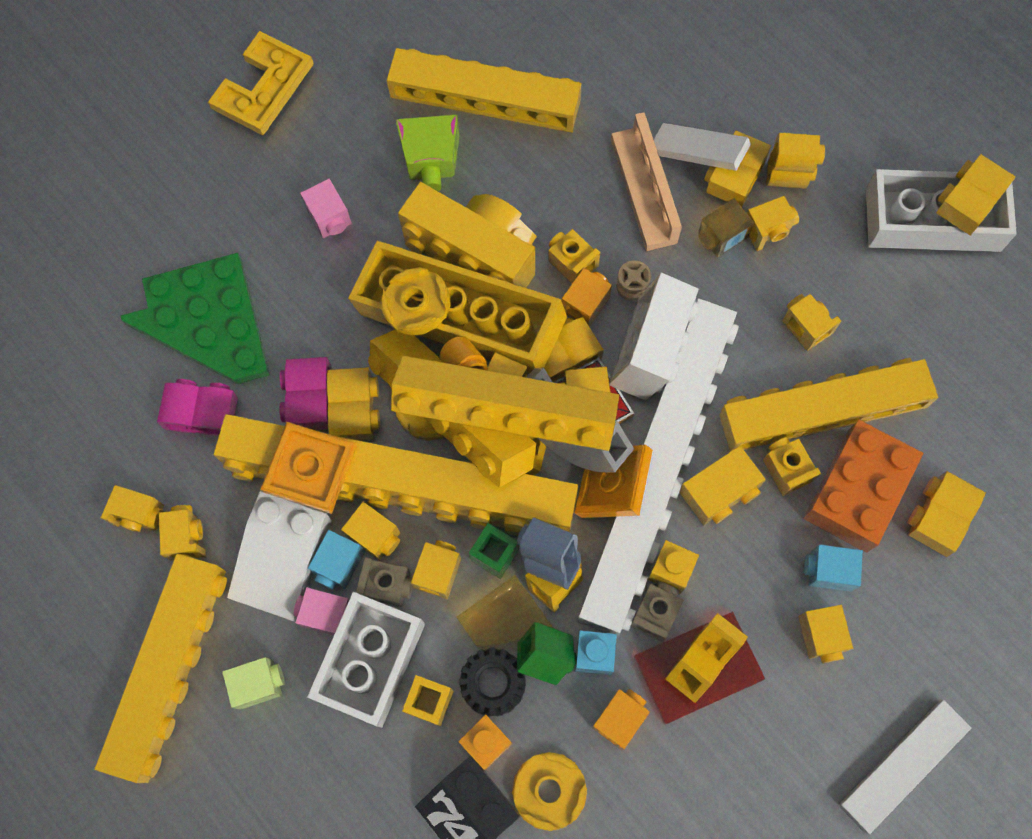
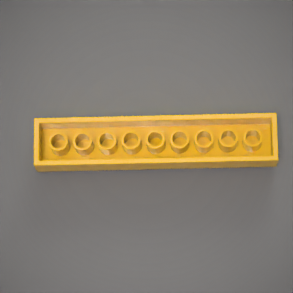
[213,414,579,537]

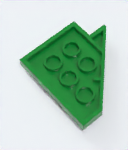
[121,253,270,385]

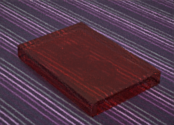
[633,612,765,725]

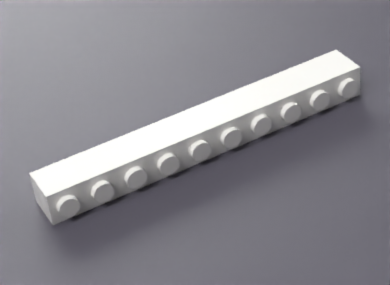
[578,298,739,637]

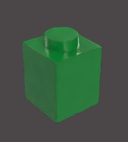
[468,523,519,579]
[517,622,577,685]

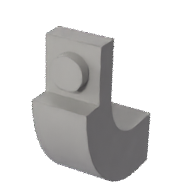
[526,368,634,472]

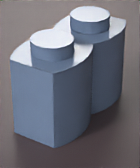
[517,517,581,589]

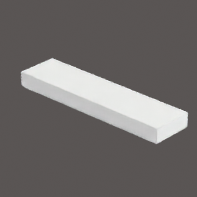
[838,700,972,835]

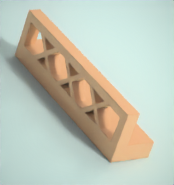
[611,112,682,251]

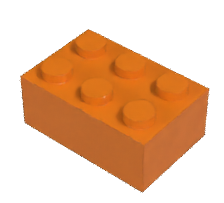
[803,419,924,553]

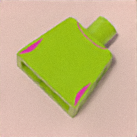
[396,115,460,191]

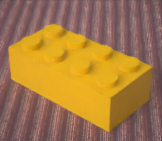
[398,182,535,288]

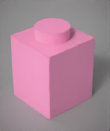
[300,178,352,238]
[294,587,349,635]

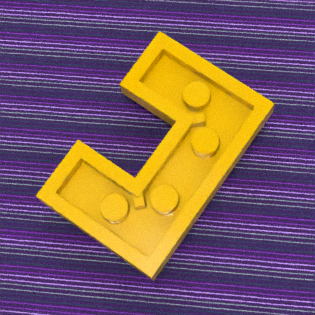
[208,31,314,136]

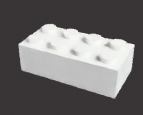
[866,169,1017,252]

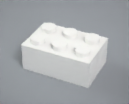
[609,273,699,401]
[307,592,425,728]

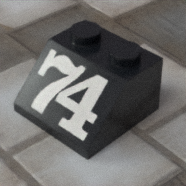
[415,755,521,839]

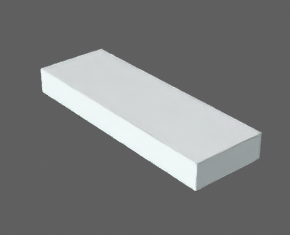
[654,123,751,171]

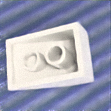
[227,491,334,622]

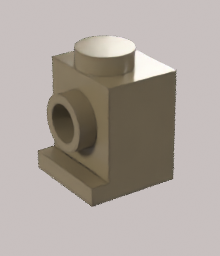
[356,557,413,607]
[630,582,684,643]

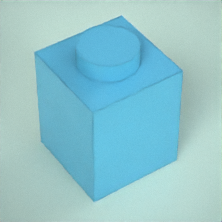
[308,530,365,590]
[804,545,863,592]
[575,630,617,676]

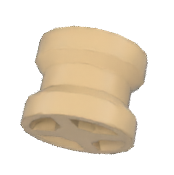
[616,260,651,301]

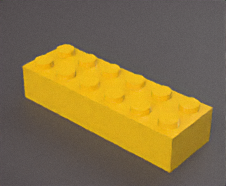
[348,240,567,373]

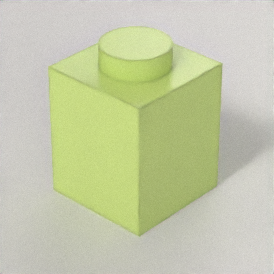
[222,657,285,710]

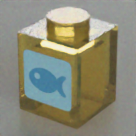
[698,198,754,257]

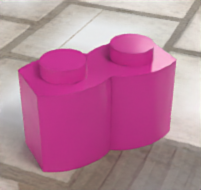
[279,357,332,430]
[157,379,238,436]

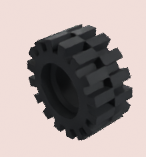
[459,647,526,717]

